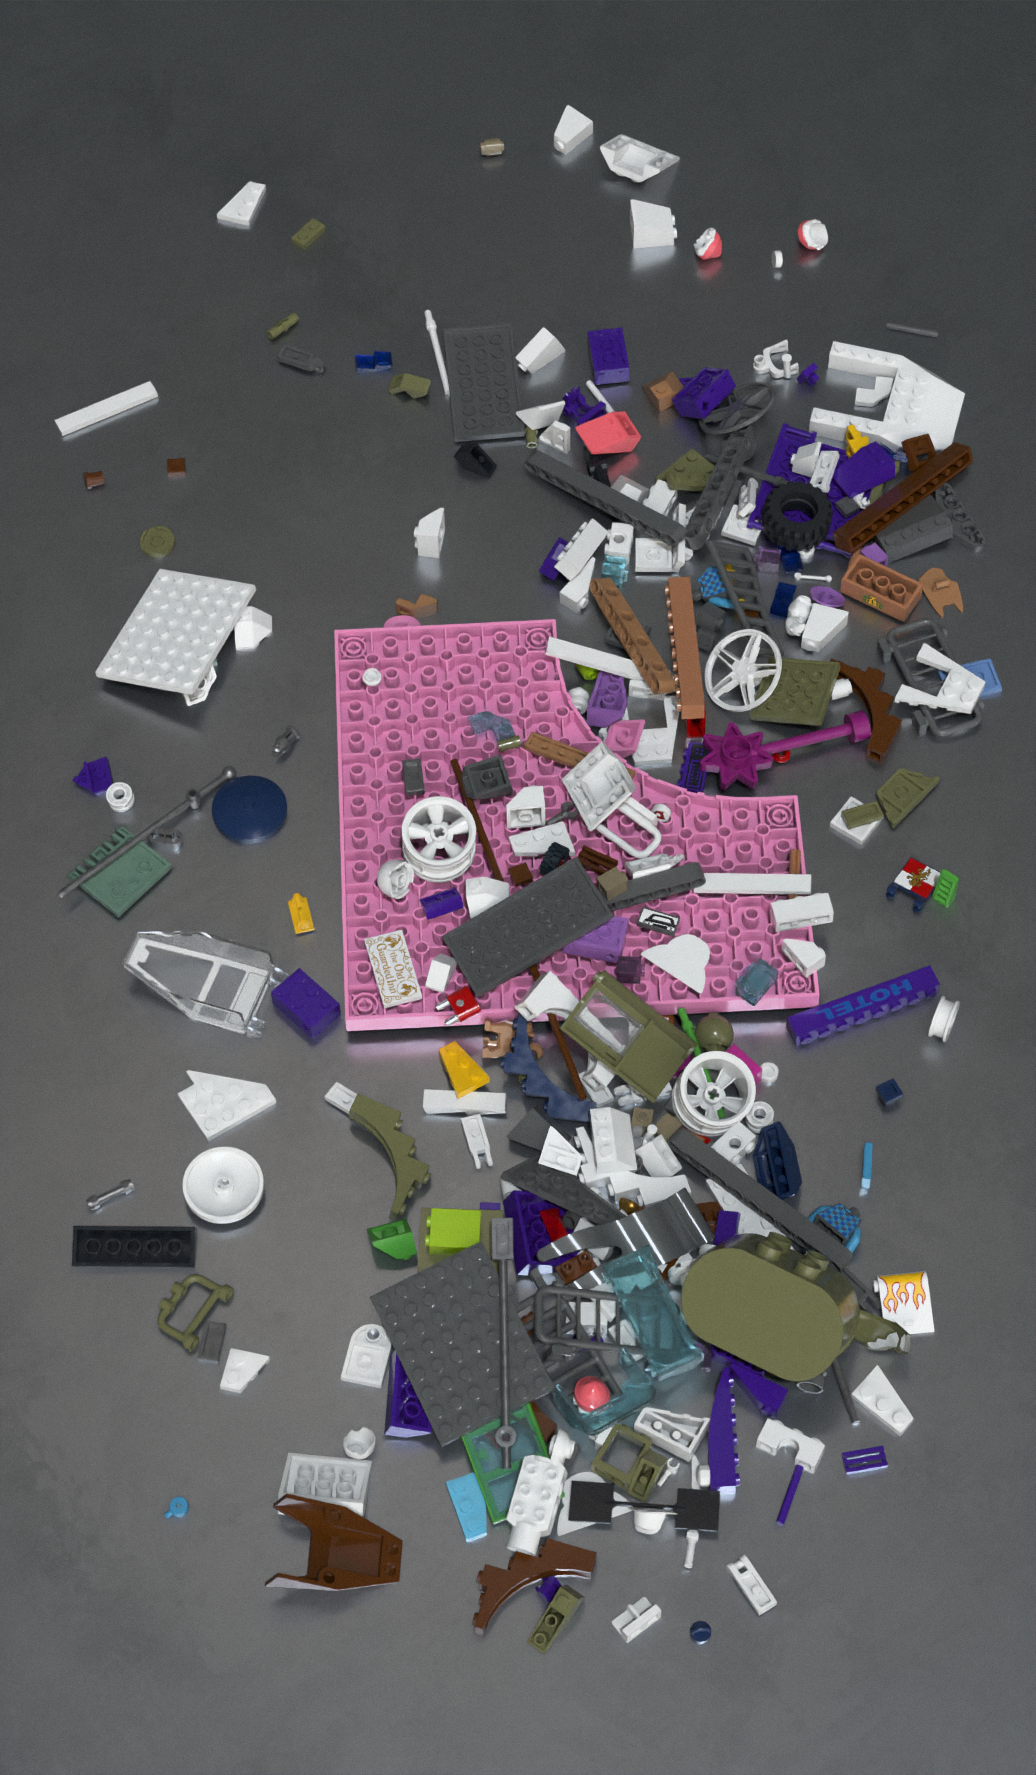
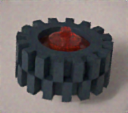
[540,842,570,875]

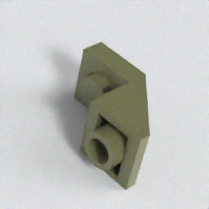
[388,373,431,399]

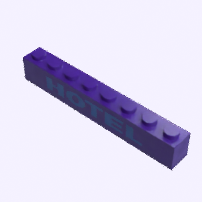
[786,965,940,1046]

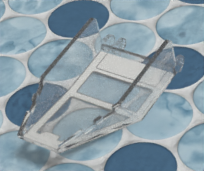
[122,931,288,1039]

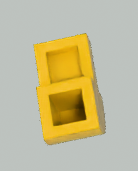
[845,424,869,458]

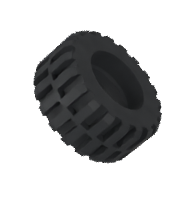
[762,481,833,551]

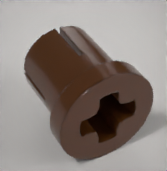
[83,471,105,490]

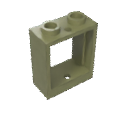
[591,1422,653,1491]

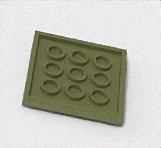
[750,657,841,726]

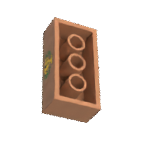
[840,554,924,622]

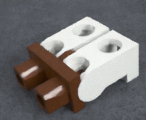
[554,1250,598,1287]

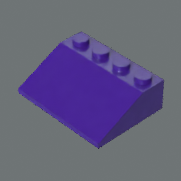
[503,1190,574,1275]

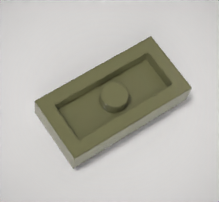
[291,218,326,250]

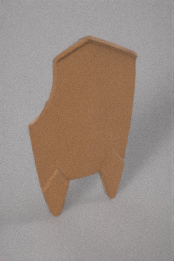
[918,568,963,618]

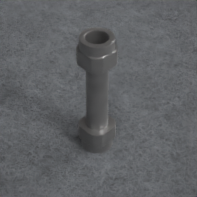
[86,1179,135,1210]

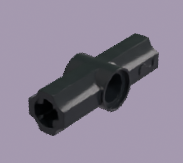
[584,446,611,487]

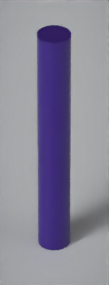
[776,1465,804,1526]

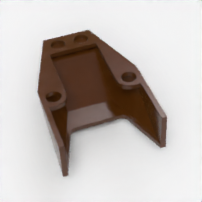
[265,1494,403,1591]

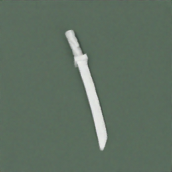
[684,1454,700,1568]

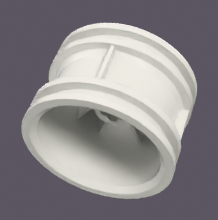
[402,796,476,883]
[671,1051,756,1137]

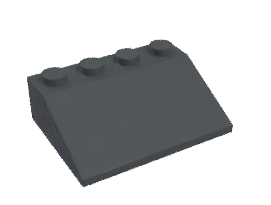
[873,495,953,564]

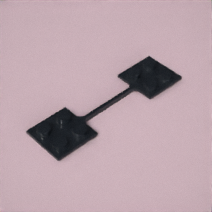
[569,1481,720,1532]

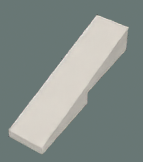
[423,1089,507,1115]

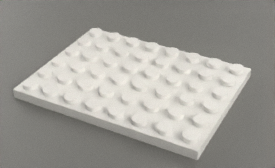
[95,569,256,695]

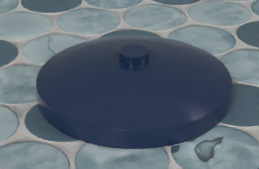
[212,775,288,843]

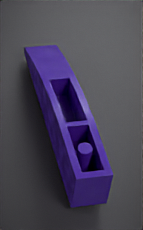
[708,1367,740,1494]

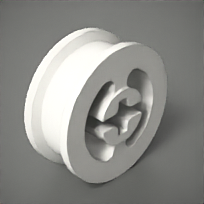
[928,996,960,1042]

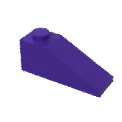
[729,1363,788,1418]

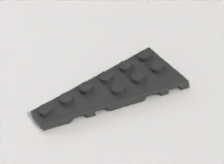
[501,1153,626,1225]

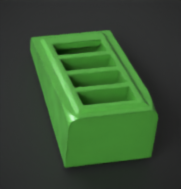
[932,869,959,907]

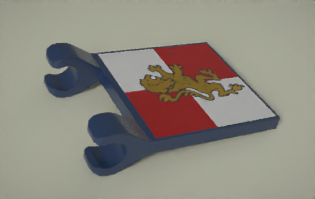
[886,857,941,913]

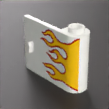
[872,1271,935,1334]

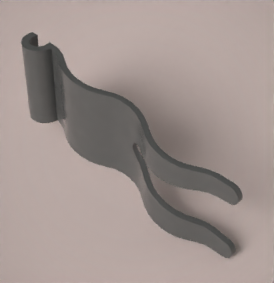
[537,1188,715,1301]

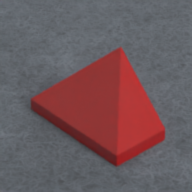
[540,1208,569,1242]

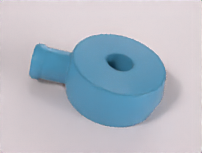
[164,1497,189,1519]

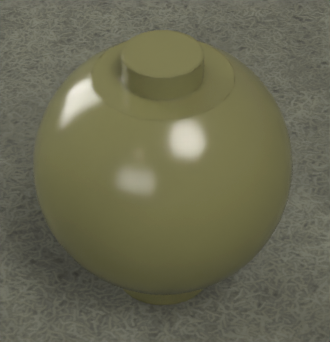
[694,1013,734,1052]

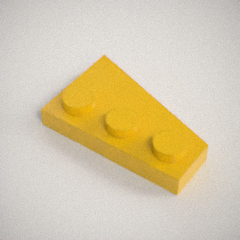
[439,1041,490,1099]

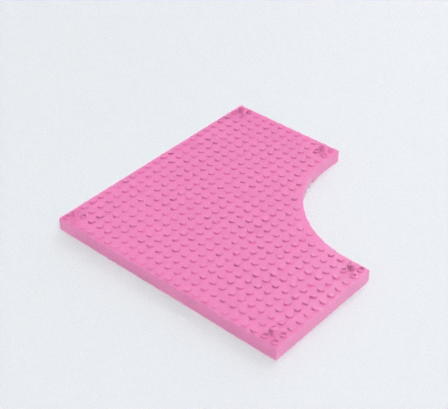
[334,619,820,1031]

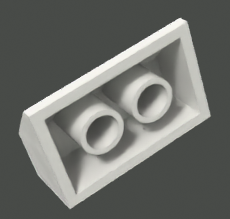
[590,1107,637,1174]

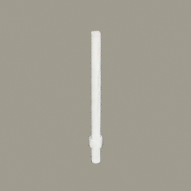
[424,310,450,395]

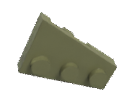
[655,448,715,483]

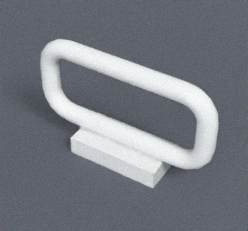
[595,796,662,859]

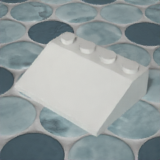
[278,1453,372,1517]

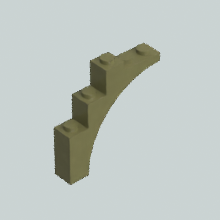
[348,1093,431,1221]

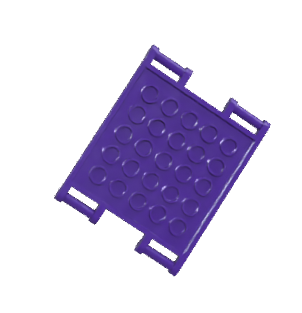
[747,423,873,558]

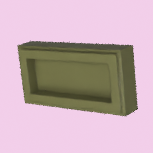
[841,800,884,830]

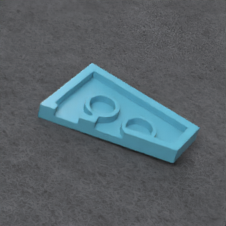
[446,1468,487,1542]

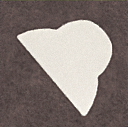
[641,934,710,994]
[557,1472,633,1536]

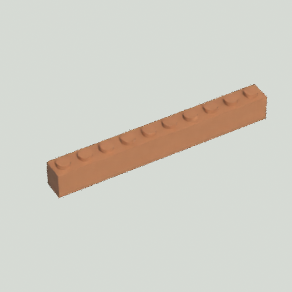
[665,576,705,719]

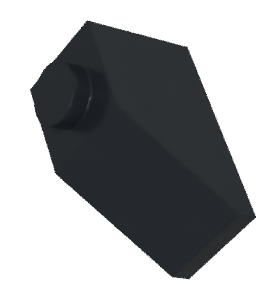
[453,440,497,478]

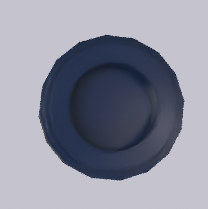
[690,1621,711,1644]

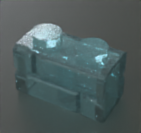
[735,958,779,1006]

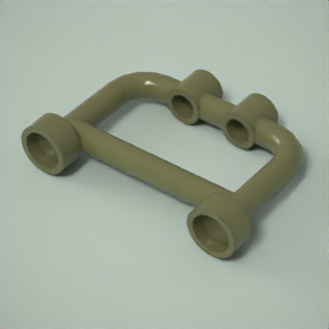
[157,1274,234,1352]

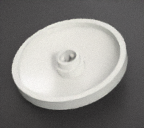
[183,1147,264,1224]

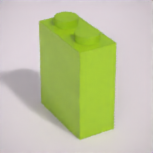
[425,1208,481,1255]

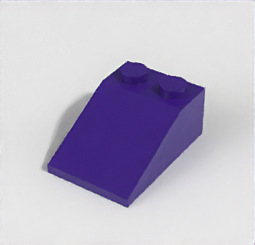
[832,441,895,499]

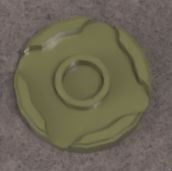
[139,526,176,558]

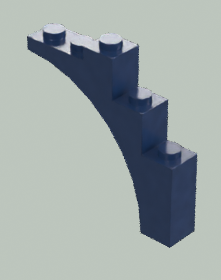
[501,1013,597,1123]

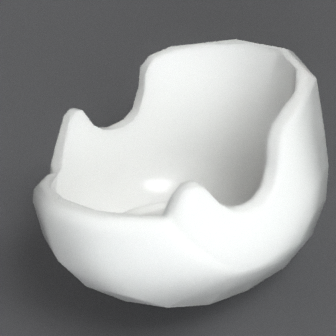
[343,1427,376,1459]

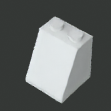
[630,199,677,248]

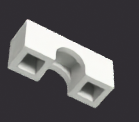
[756,1418,825,1474]

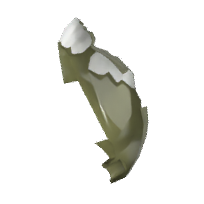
[854,1310,911,1354]

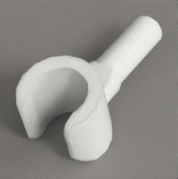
[657,1458,680,1487]

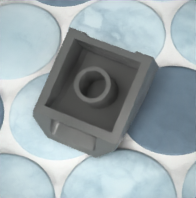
[461,754,514,799]

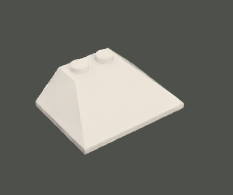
[600,134,680,182]
[562,742,637,832]

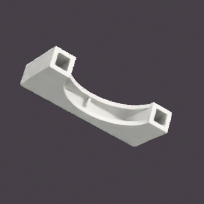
[515,971,624,1092]

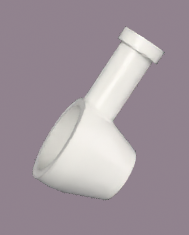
[640,1124,657,1147]

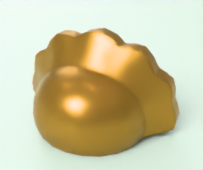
[619,1198,640,1215]

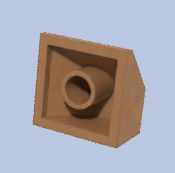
[642,371,684,412]

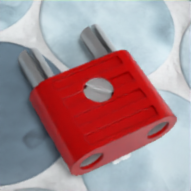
[435,985,481,1026]

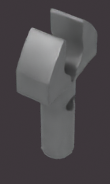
[546,802,579,826]

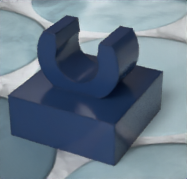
[876,1078,903,1106]

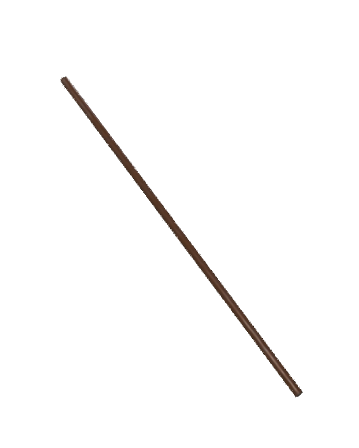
[450,759,587,1100]

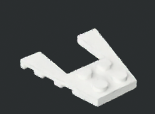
[894,643,986,714]
[617,695,680,766]

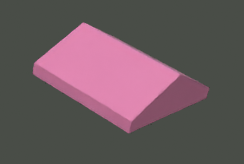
[605,719,645,758]

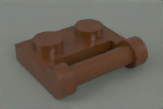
[901,433,937,472]

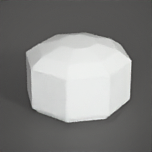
[697,1465,710,1487]

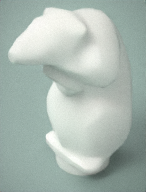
[785,595,813,636]

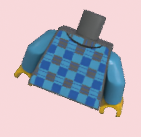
[692,564,745,611]
[808,1203,861,1267]

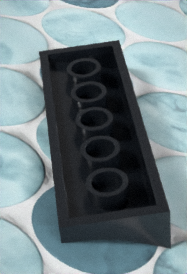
[72,1226,197,1268]

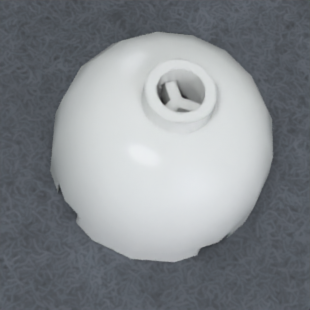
[377,859,414,899]

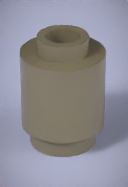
[479,137,504,156]

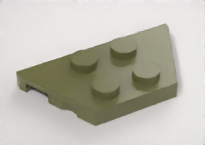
[875,768,940,828]

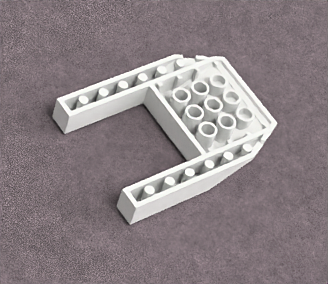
[809,341,965,454]

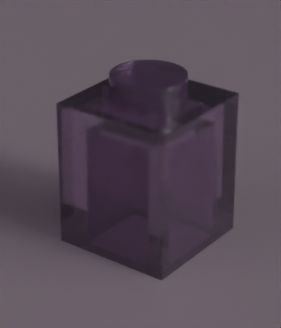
[754,547,781,575]
[617,956,645,984]

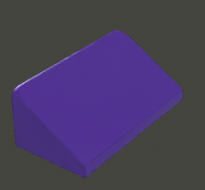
[419,887,463,919]

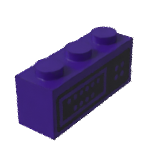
[677,741,709,793]

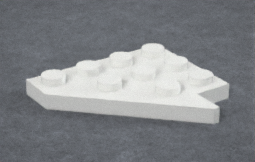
[177,1070,276,1142]

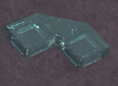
[468,711,516,741]

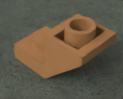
[395,593,438,619]

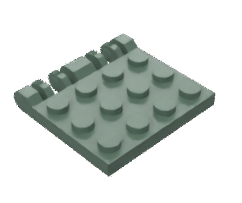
[67,825,172,918]

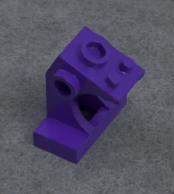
[562,387,606,426]

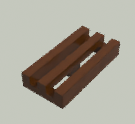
[577,845,618,875]

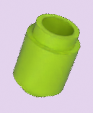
[575,663,600,680]

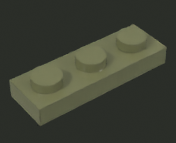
[665,471,711,491]

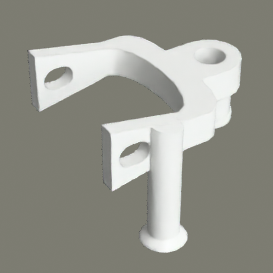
[753,339,799,378]

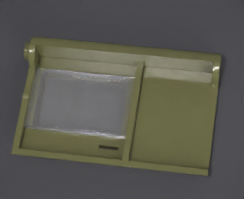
[559,970,698,1103]

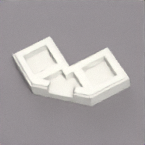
[855,376,894,407]

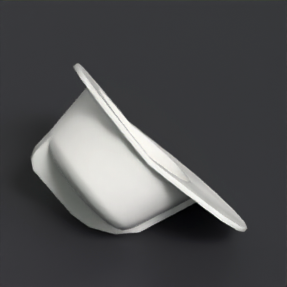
[630,1507,678,1534]

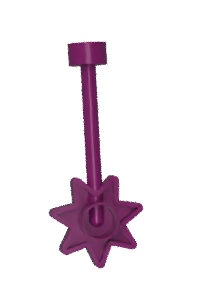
[699,710,871,790]

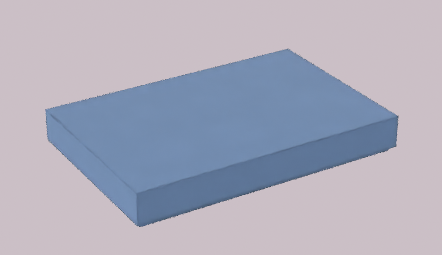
[937,658,1002,696]

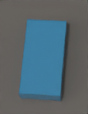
[861,1142,873,1188]

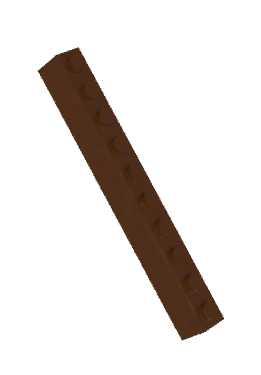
[833,442,973,553]

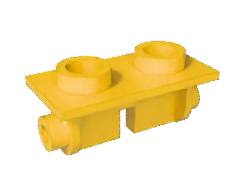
[288,893,314,934]

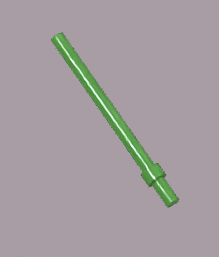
[677,1008,726,1120]

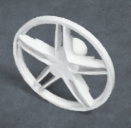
[705,629,782,712]

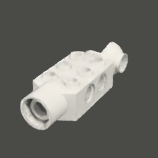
[506,1429,575,1556]

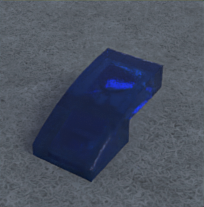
[354,351,393,373]
[879,442,909,463]
[776,543,804,573]
[769,582,797,618]

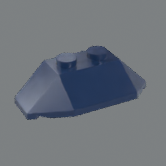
[753,1121,802,1200]

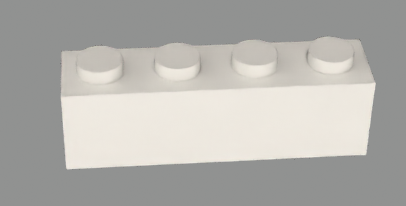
[554,518,609,581]

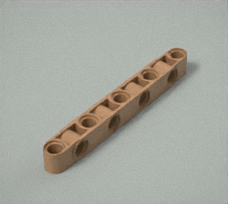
[590,577,675,694]

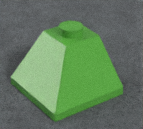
[367,1219,417,1260]

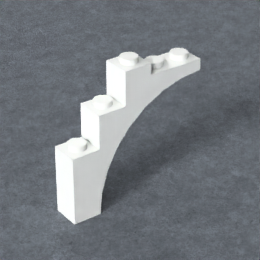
[573,1127,691,1208]

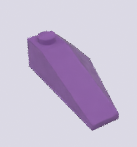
[587,670,628,728]

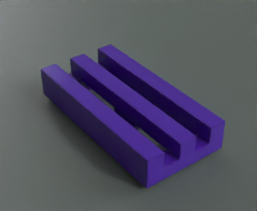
[842,1446,888,1475]

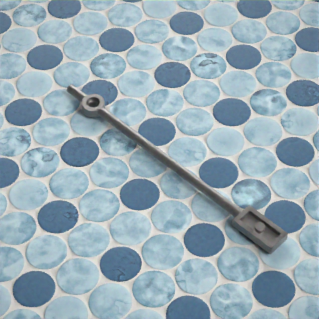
[492,1218,517,1470]

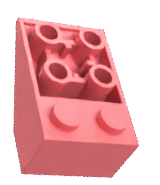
[575,411,641,454]

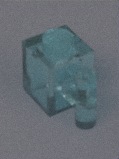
[601,556,628,589]

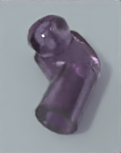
[691,1342,712,1372]

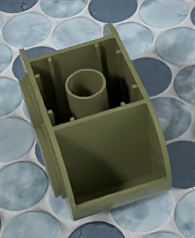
[681,1232,860,1381]

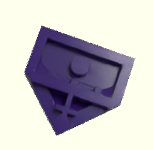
[72,757,114,796]

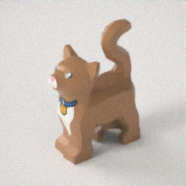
[482,1018,543,1059]

